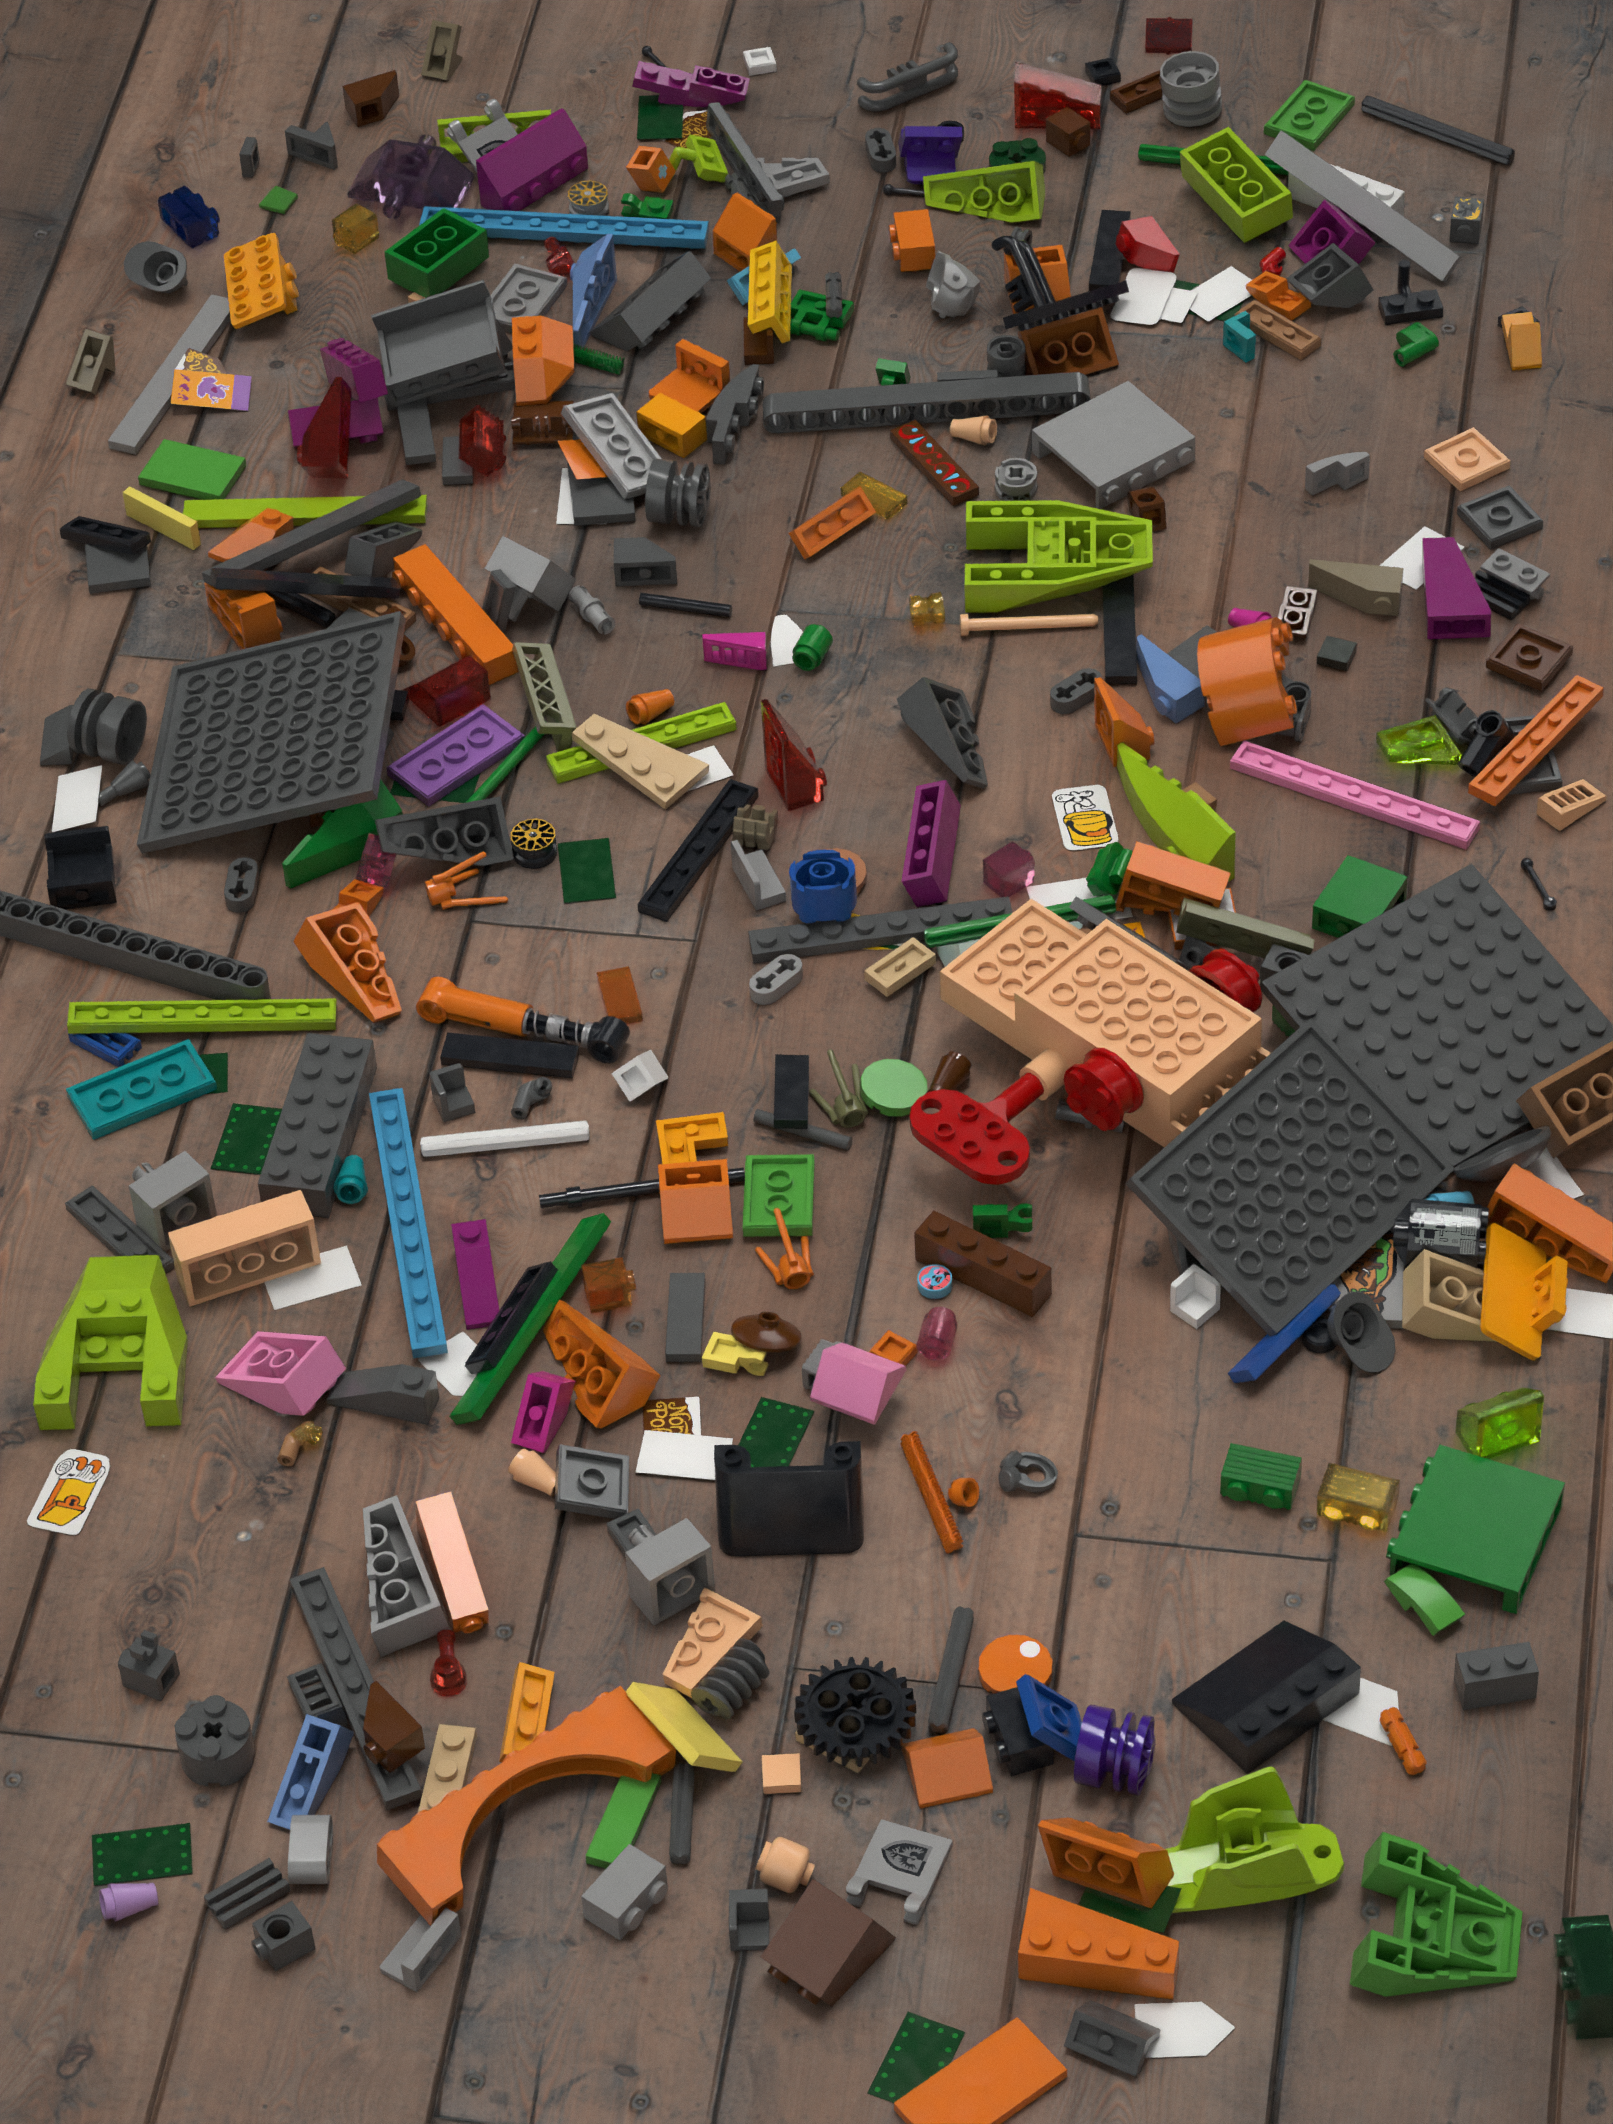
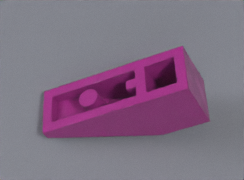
[451,1219,499,1330]

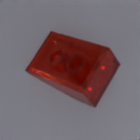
[297,377,352,479]
[761,699,827,811]

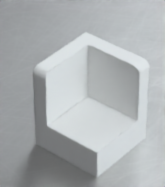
[611,1050,668,1102]
[1170,1264,1221,1329]

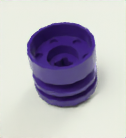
[1074,1704,1156,1796]

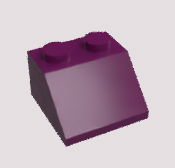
[1288,200,1376,264]

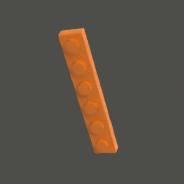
[1468,675,1604,806]

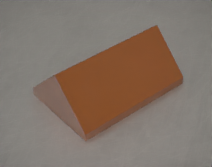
[1018,307,1119,376]

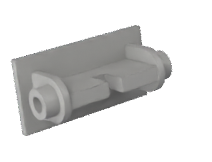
[1480,548,1550,600]

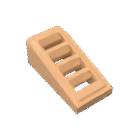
[1537,779,1606,831]

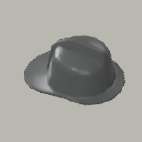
[124,241,188,293]
[1327,1292,1396,1373]

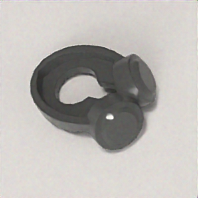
[998,1450,1058,1493]

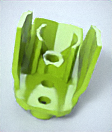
[1136,1767,1344,1913]

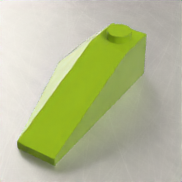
[923,161,1045,223]

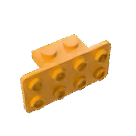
[224,233,299,329]
[1480,1223,1568,1361]

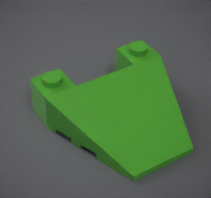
[1350,1832,1523,1997]

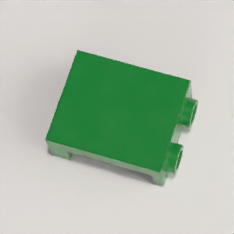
[1312,855,1408,938]

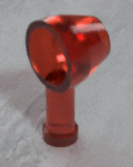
[544,237,574,276]
[430,1630,467,1697]

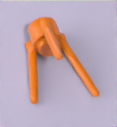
[424,852,508,910]
[755,1208,814,1289]

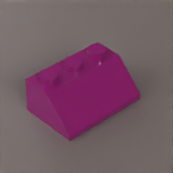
[288,397,383,453]

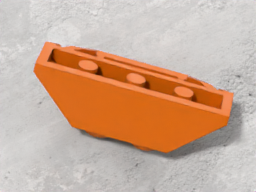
[512,315,575,406]

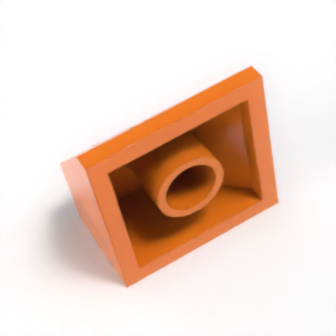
[208,508,293,571]
[1094,677,1155,767]

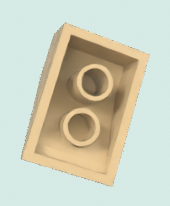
[1402,1249,1497,1342]

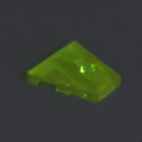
[1376,715,1462,765]

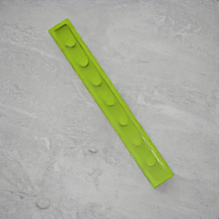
[183,495,428,528]
[67,998,337,1034]

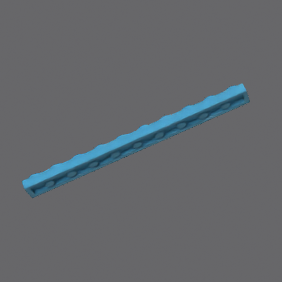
[419,206,709,249]
[369,1088,448,1359]

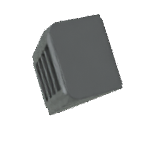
[287,1663,348,1728]

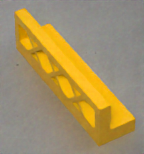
[748,240,792,344]

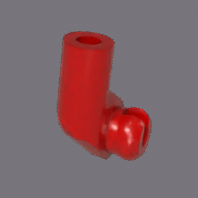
[1259,247,1286,276]

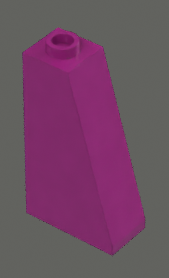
[1422,537,1491,639]

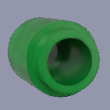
[792,624,833,671]

